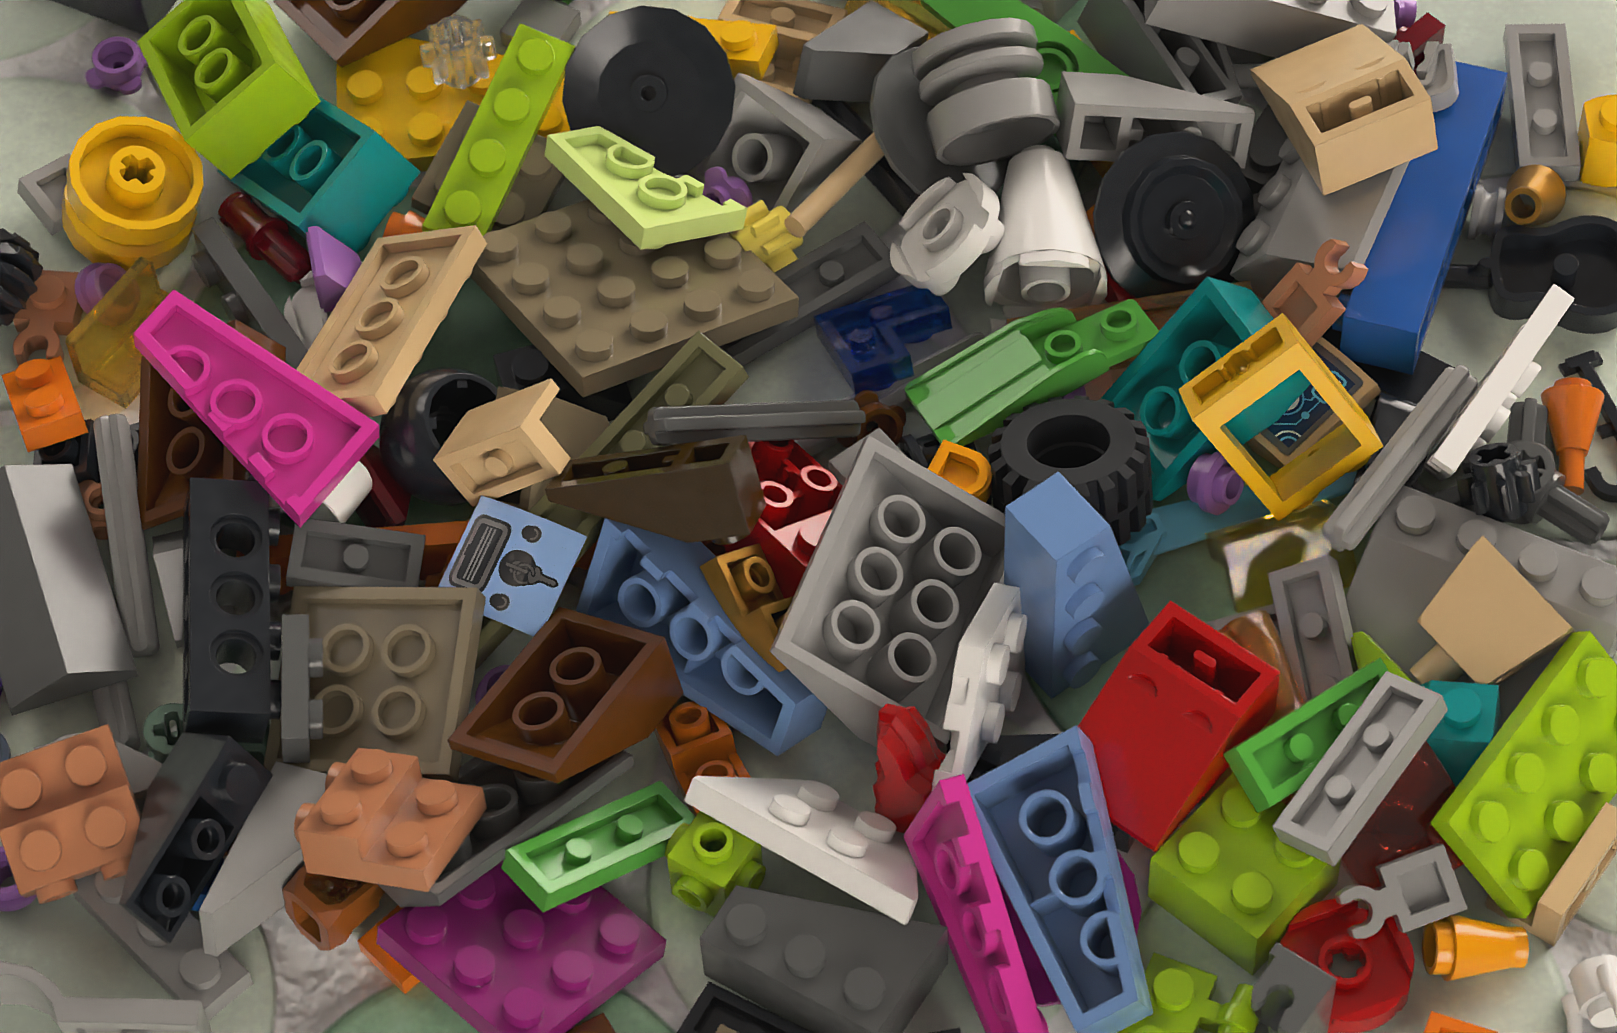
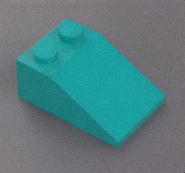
[217,95,421,253]
[1099,276,1311,501]

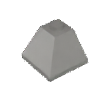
[682,73,861,214]

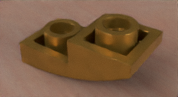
[700,543,794,672]

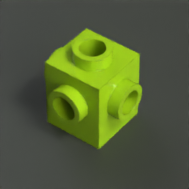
[665,811,766,917]

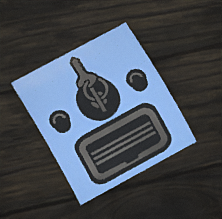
[438,495,587,637]

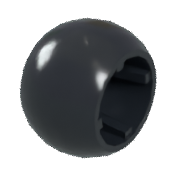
[378,367,497,506]

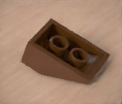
[273,0,468,67]
[137,319,286,530]
[448,606,683,783]

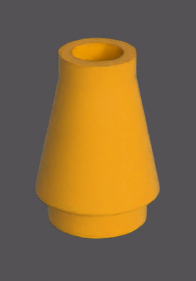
[1422,914,1529,981]

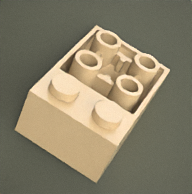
[1250,24,1438,196]

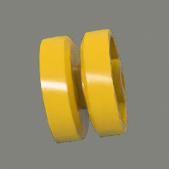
[61,116,204,273]

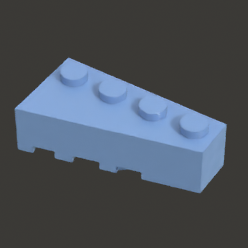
[1004,471,1150,699]
[576,518,828,756]
[967,725,1153,1033]

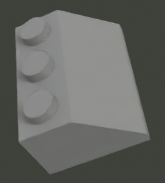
[1230,138,1410,300]

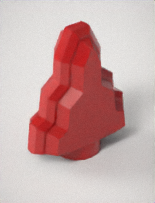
[872,703,946,834]

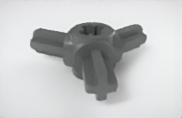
[1433,398,1610,545]

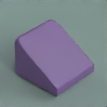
[306,226,361,313]

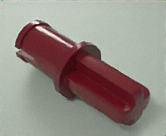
[218,191,312,285]

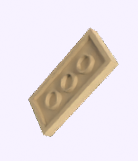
[296,225,487,417]

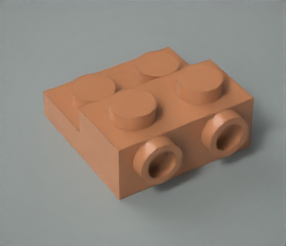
[0,724,141,904]
[294,748,487,892]

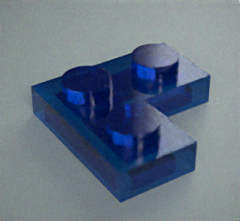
[813,285,953,395]

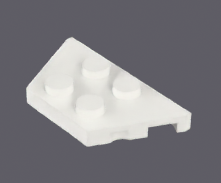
[1423,284,1575,482]
[932,583,1027,791]
[684,776,918,925]

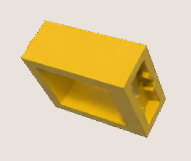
[1178,313,1383,522]

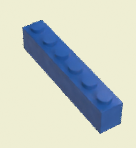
[1332,61,1508,375]

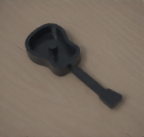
[1344,215,1617,334]

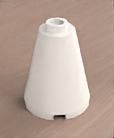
[983,145,1107,320]

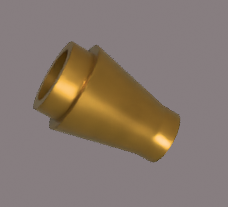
[1504,164,1566,225]

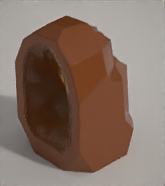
[282,865,385,951]

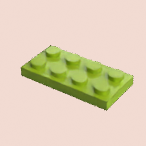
[1430,631,1617,918]

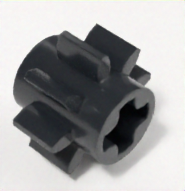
[1456,443,1541,523]

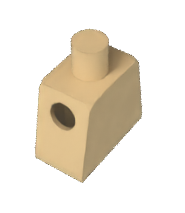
[1409,536,1576,685]

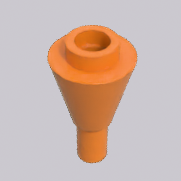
[1541,377,1605,495]

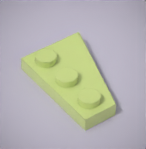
[544,126,748,250]

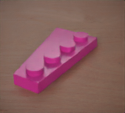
[133,289,379,528]
[903,774,1049,1033]

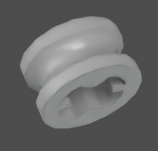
[1468,184,1507,242]

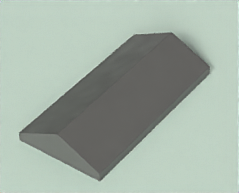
[0,464,138,716]
[378,750,634,907]

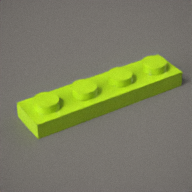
[422,23,575,236]

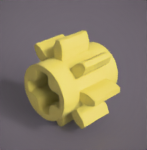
[728,200,803,273]

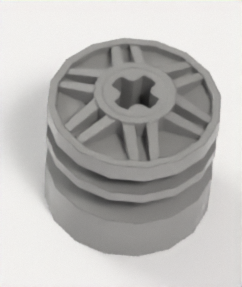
[911,18,1061,166]

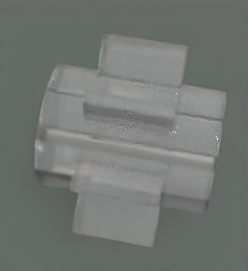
[420,14,497,90]

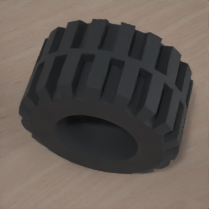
[988,395,1153,546]

